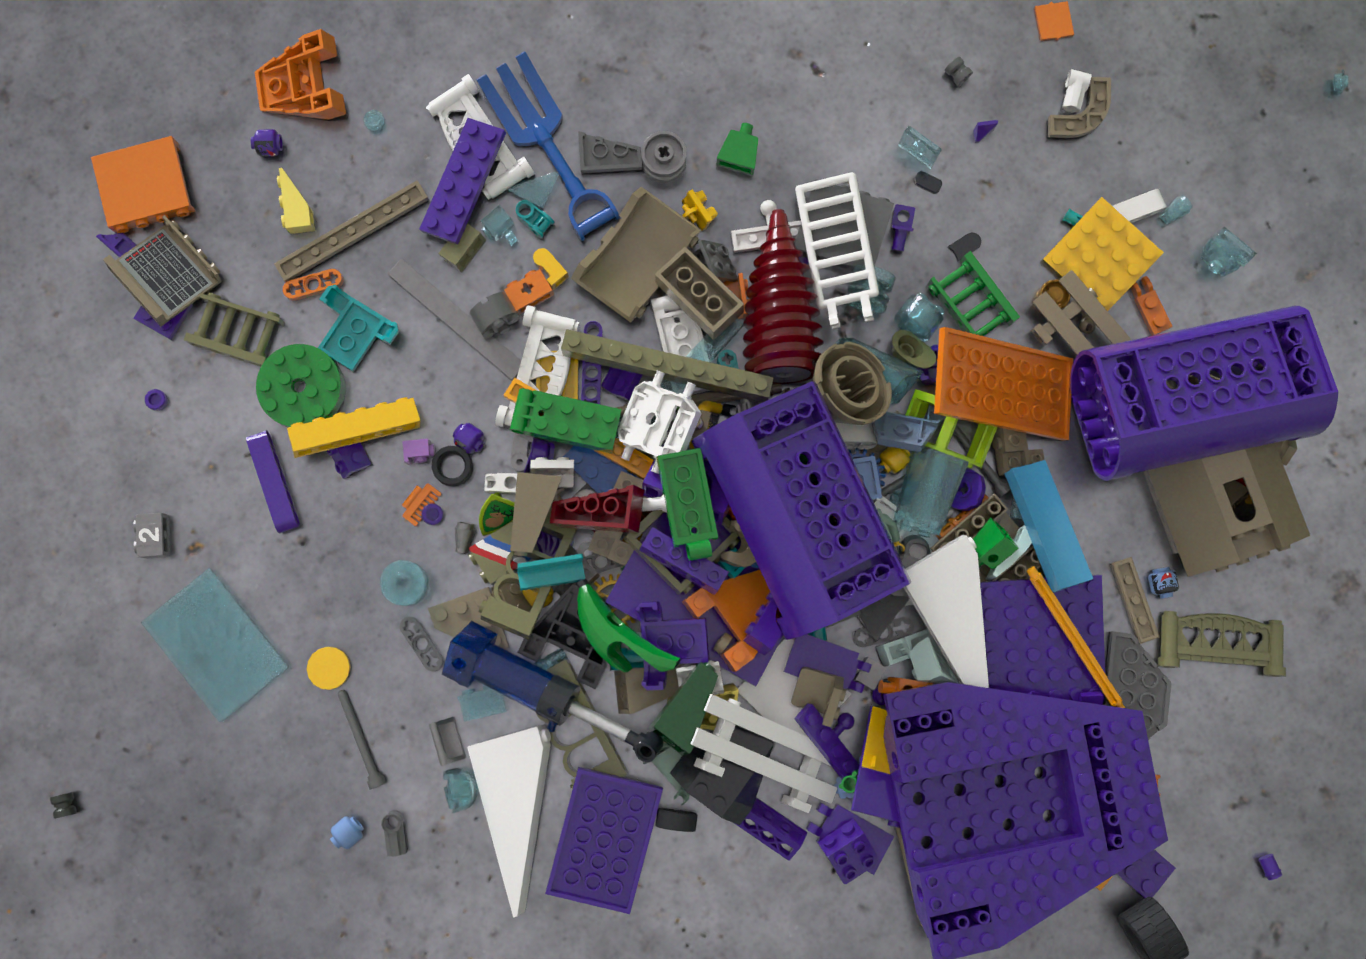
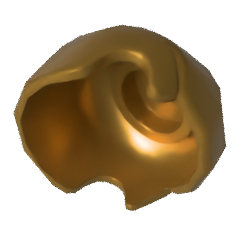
[1038,279,1071,309]

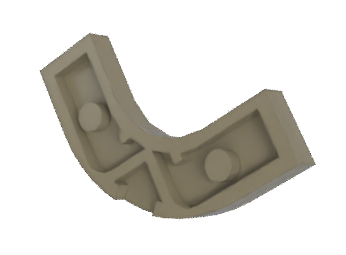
[1048,77,1111,138]

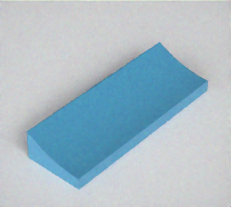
[1005,460,1093,593]

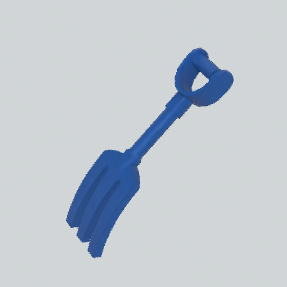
[476,51,620,241]

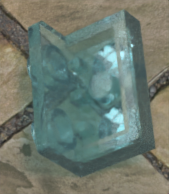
[457,684,507,722]

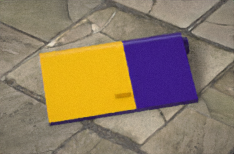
[851,706,900,828]

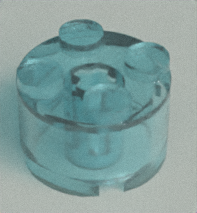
[894,292,944,342]

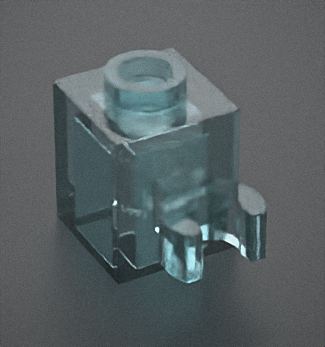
[480,205,518,246]

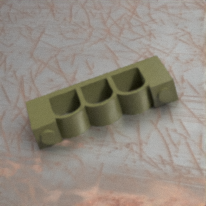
[478,507,577,640]
[520,659,628,790]

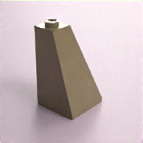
[510,472,561,556]
[614,663,698,714]

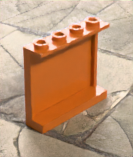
[91,136,195,233]

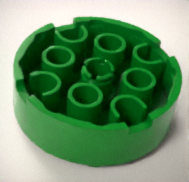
[256,344,346,428]

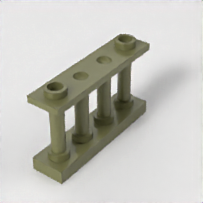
[184,292,285,367]

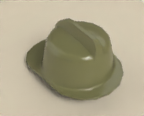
[892,330,936,369]

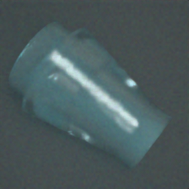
[1160,195,1193,225]

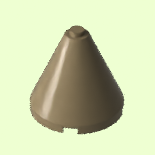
[812,342,892,425]

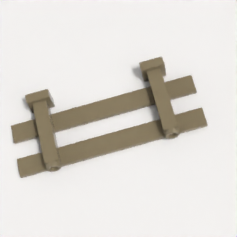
[1031,270,1174,389]

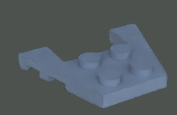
[872,405,946,452]

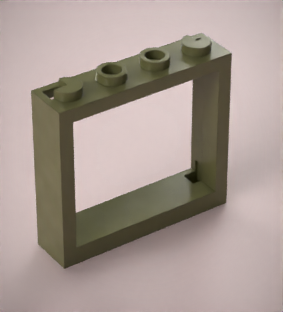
[624,510,740,595]

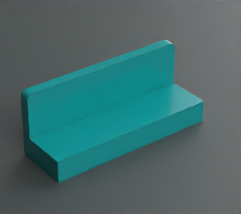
[517,554,585,591]

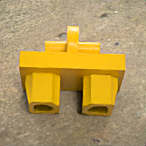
[682,189,718,231]

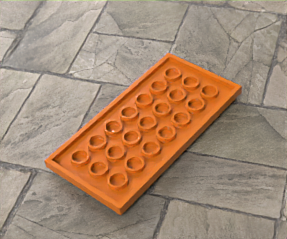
[934,327,1073,441]

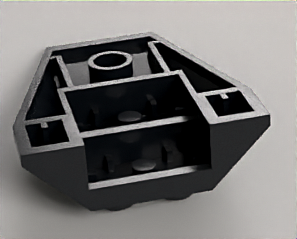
[670,725,774,825]

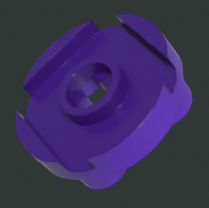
[943,468,986,511]

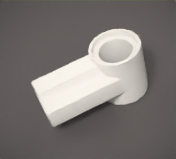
[1062,69,1091,113]

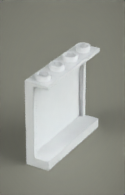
[738,638,851,737]

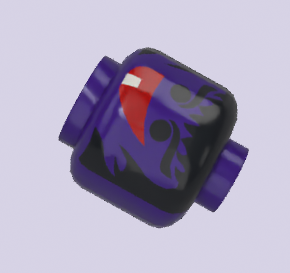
[250,129,283,156]

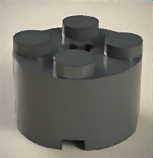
[470,292,520,339]

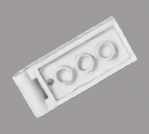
[650,295,709,395]

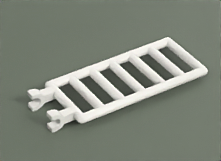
[795,172,879,330]

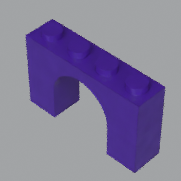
[642,444,730,526]

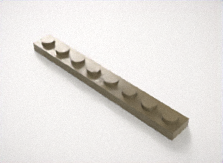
[274,180,429,282]

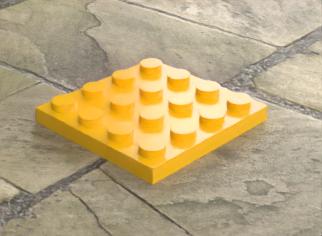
[1043,197,1164,311]

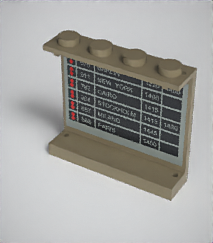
[103,215,221,327]

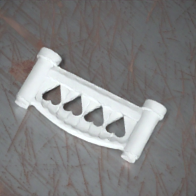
[427,74,535,200]
[495,305,580,427]

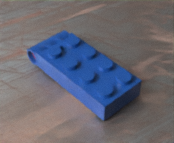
[563,446,643,493]

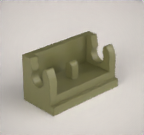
[438,224,486,273]

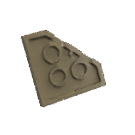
[428,587,509,654]

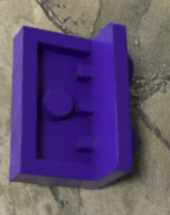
[327,443,371,479]

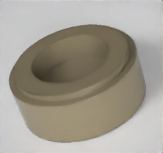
[713,632,733,654]

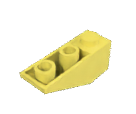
[277,168,315,234]

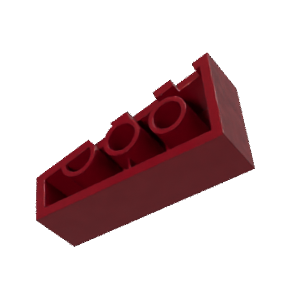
[550,485,645,533]

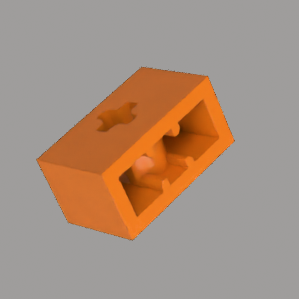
[504,269,554,315]

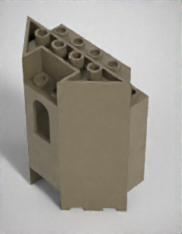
[1143,443,1310,577]

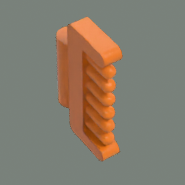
[402,483,442,526]

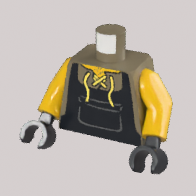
[689,401,736,450]

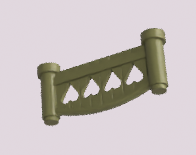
[1158,611,1286,677]

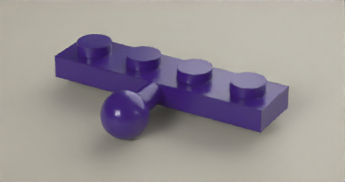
[794,703,859,780]

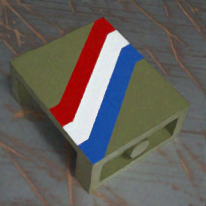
[468,522,534,585]

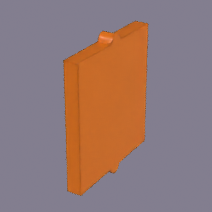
[1034,1,1074,41]

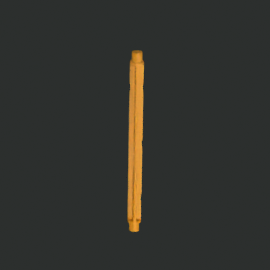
[1026,566,1125,708]

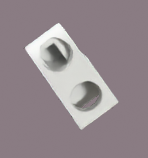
[484,473,517,494]

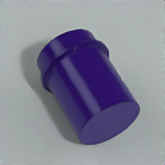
[1258,854,1282,880]

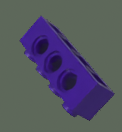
[639,527,729,595]

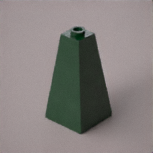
[647,662,718,755]

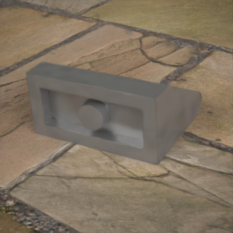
[429,717,466,766]

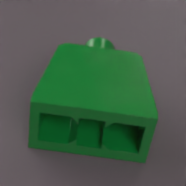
[716,123,758,175]
[973,518,1019,569]

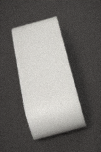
[1113,189,1167,223]
[836,423,877,450]

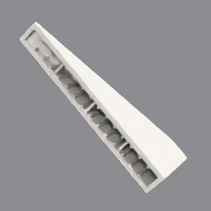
[903,535,989,688]
[467,724,551,917]

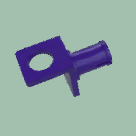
[891,204,915,251]

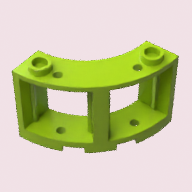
[906,389,997,469]

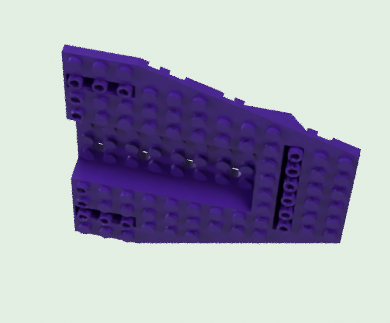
[883,682,1168,959]

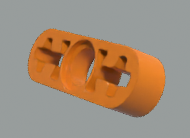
[283,269,344,301]

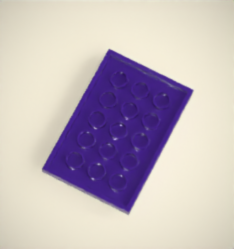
[545,767,663,914]

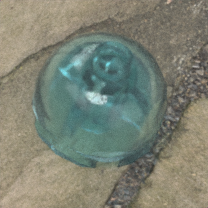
[443,768,479,813]

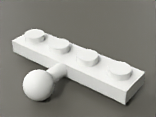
[731,200,801,253]

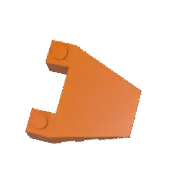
[255,29,346,120]
[682,570,781,672]

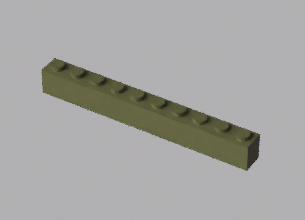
[561,329,774,403]

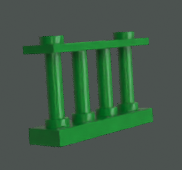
[927,251,1020,336]

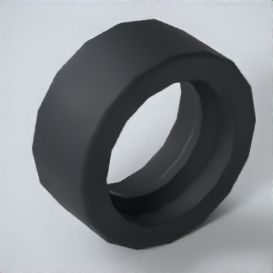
[431,445,473,486]
[655,808,698,832]

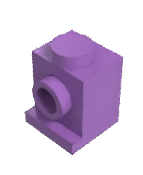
[403,439,435,465]

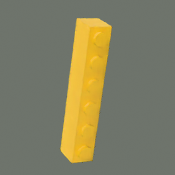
[287,397,420,458]

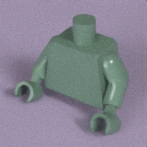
[643,743,695,805]

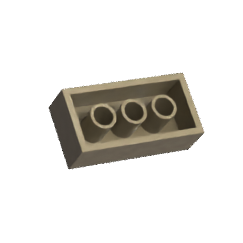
[655,247,744,340]

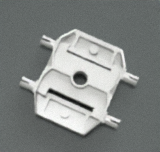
[617,370,702,474]

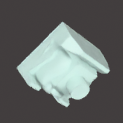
[909,637,960,684]

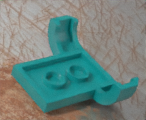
[318,285,399,372]

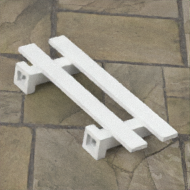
[691,694,837,813]

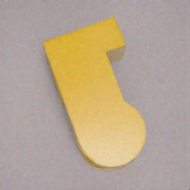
[533,248,569,290]

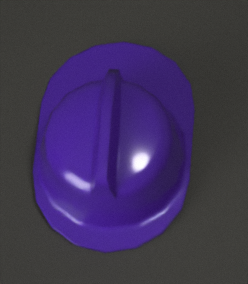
[524,437,555,473]

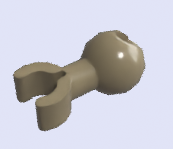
[1079,310,1096,334]

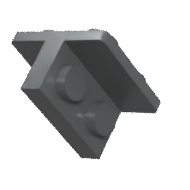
[693,240,738,283]

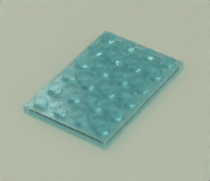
[141,568,289,722]

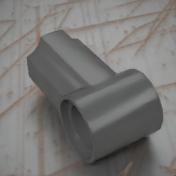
[381,811,407,857]

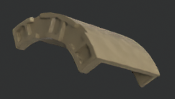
[571,187,701,322]

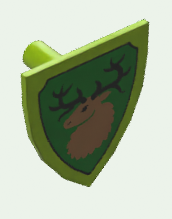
[479,493,515,536]

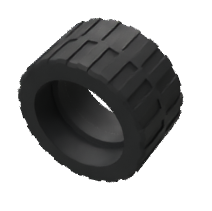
[1119,897,1189,959]

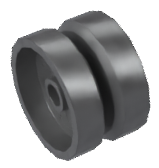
[642,131,686,183]

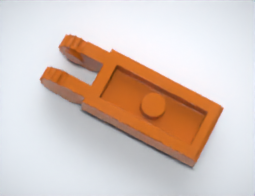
[1130,276,1173,336]

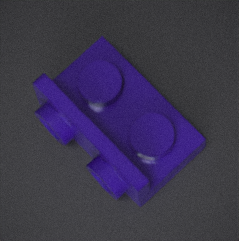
[601,367,642,400]

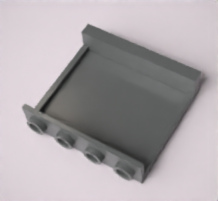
[795,179,894,273]

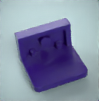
[817,819,879,884]

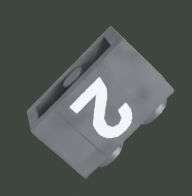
[133,513,169,558]

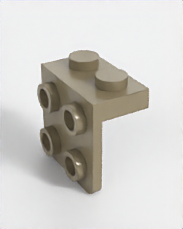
[791,667,846,727]

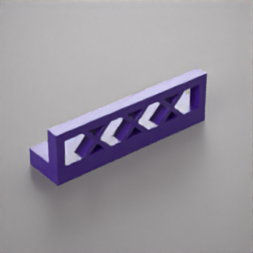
[734,798,808,861]

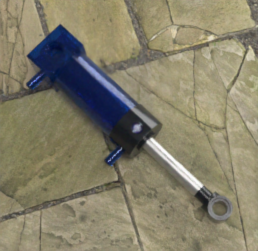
[442,621,664,762]

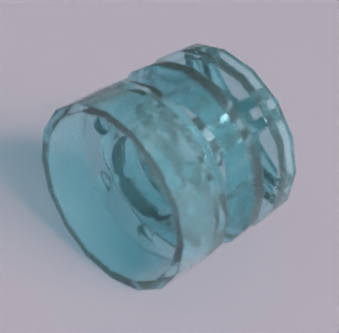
[846,264,896,314]
[380,560,430,607]

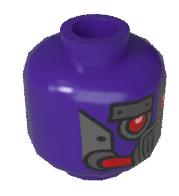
[453,423,485,454]

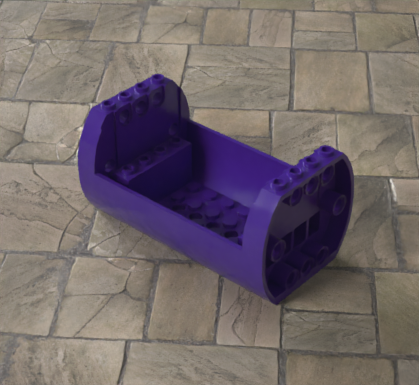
[1070,305,1338,481]
[691,381,911,640]

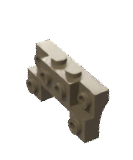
[992,427,1045,476]
[587,471,649,566]

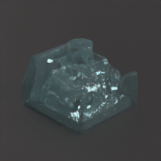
[1201,227,1257,277]

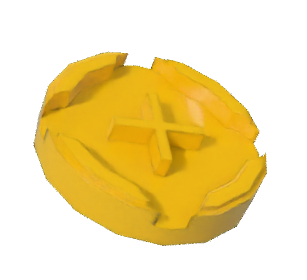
[307,647,351,690]

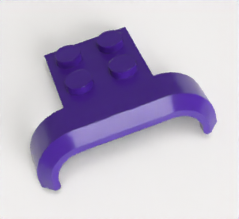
[636,601,710,690]

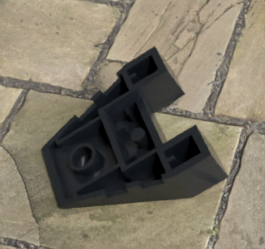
[517,583,612,689]

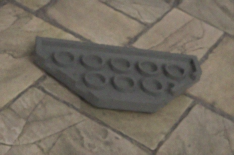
[1103,631,1171,740]

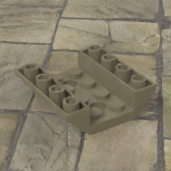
[930,493,1041,582]

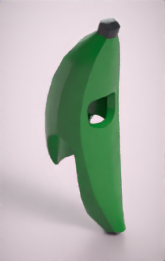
[576,579,681,673]

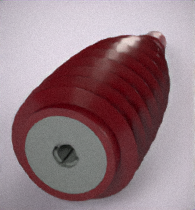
[743,209,824,384]

